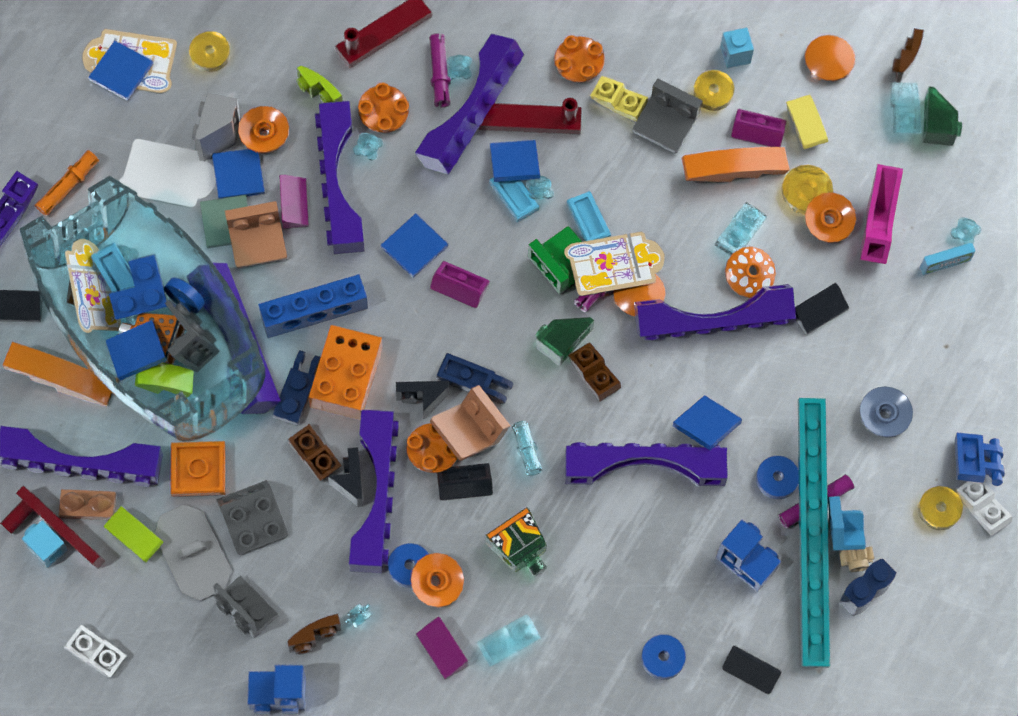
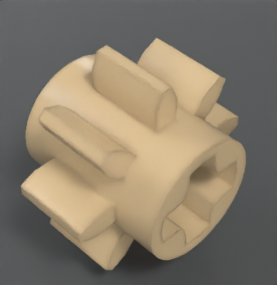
[839,546,875,572]

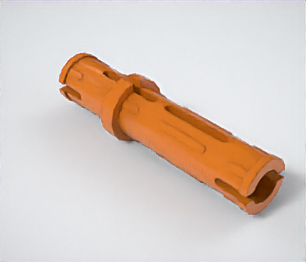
[35,150,100,217]

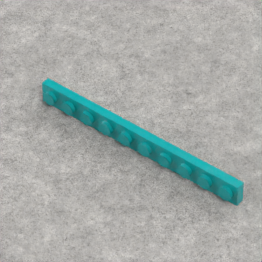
[797,398,830,668]

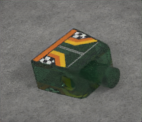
[485,507,547,577]

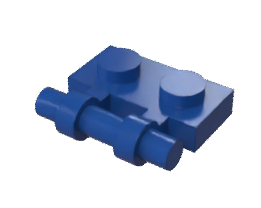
[955,432,1005,486]

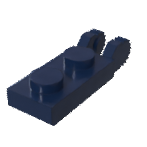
[272,350,321,426]
[436,353,514,404]

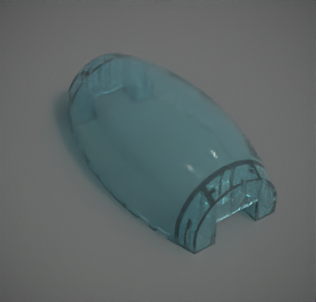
[20,176,265,442]

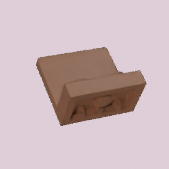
[225,201,287,268]
[430,385,511,461]

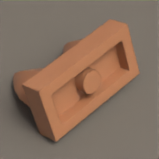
[59,489,116,520]

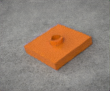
[171,441,226,497]

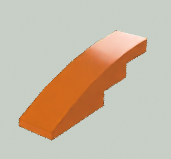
[682,147,790,182]
[2,342,116,407]

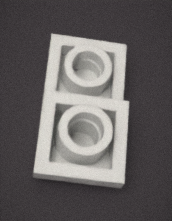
[956,481,1012,536]
[64,625,126,678]

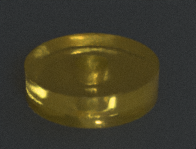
[189,31,231,72]
[693,70,735,111]
[918,486,963,530]

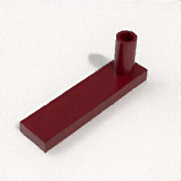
[335,0,432,68]
[479,98,582,135]
[0,485,105,569]

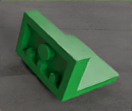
[528,226,582,295]

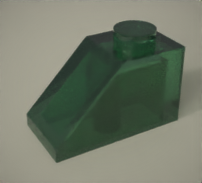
[923,86,962,146]
[535,317,594,367]

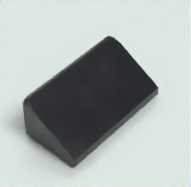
[795,283,849,335]
[0,290,43,322]
[437,463,493,501]
[722,646,782,694]

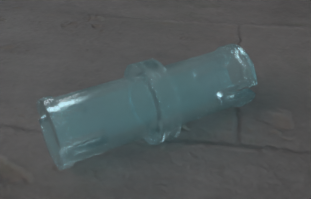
[511,421,543,476]

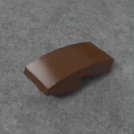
[892,28,924,83]
[568,342,621,401]
[287,424,342,481]
[287,613,341,655]

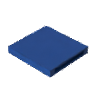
[88,40,154,101]
[490,140,540,182]
[212,149,265,199]
[381,213,448,278]
[105,320,167,381]
[673,395,742,450]

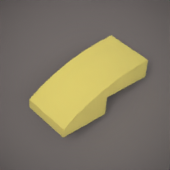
[590,76,649,122]
[786,95,828,149]

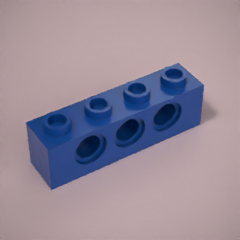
[258,274,368,338]

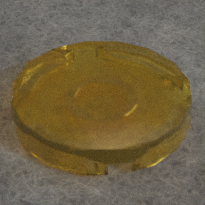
[781,165,833,215]

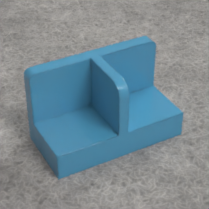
[829,496,866,550]

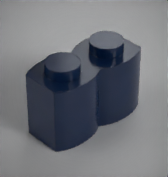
[840,559,897,616]

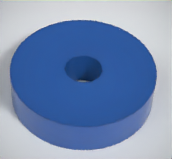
[164,277,205,314]
[756,456,799,500]
[388,543,428,588]
[641,634,686,680]

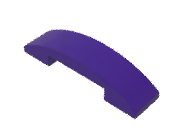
[0,171,39,246]

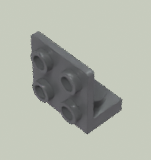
[632,78,703,153]
[165,300,220,373]
[216,480,288,555]
[213,575,278,638]

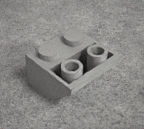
[192,93,241,161]

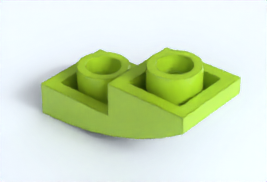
[296,66,343,103]
[135,363,194,398]
[103,506,164,563]

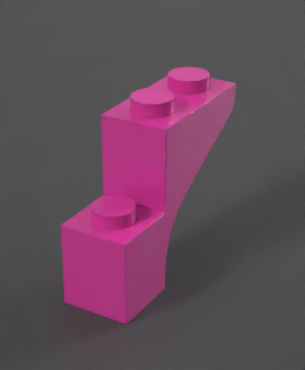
[861,164,903,264]

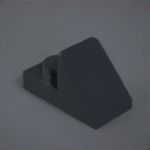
[396,381,449,419]
[328,447,363,507]

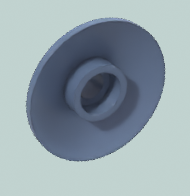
[860,386,913,438]

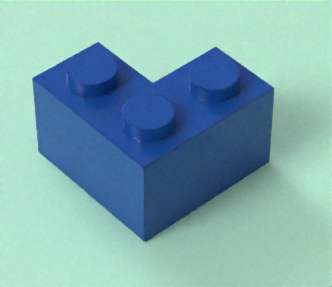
[109,253,168,320]
[716,519,781,592]
[248,665,306,715]

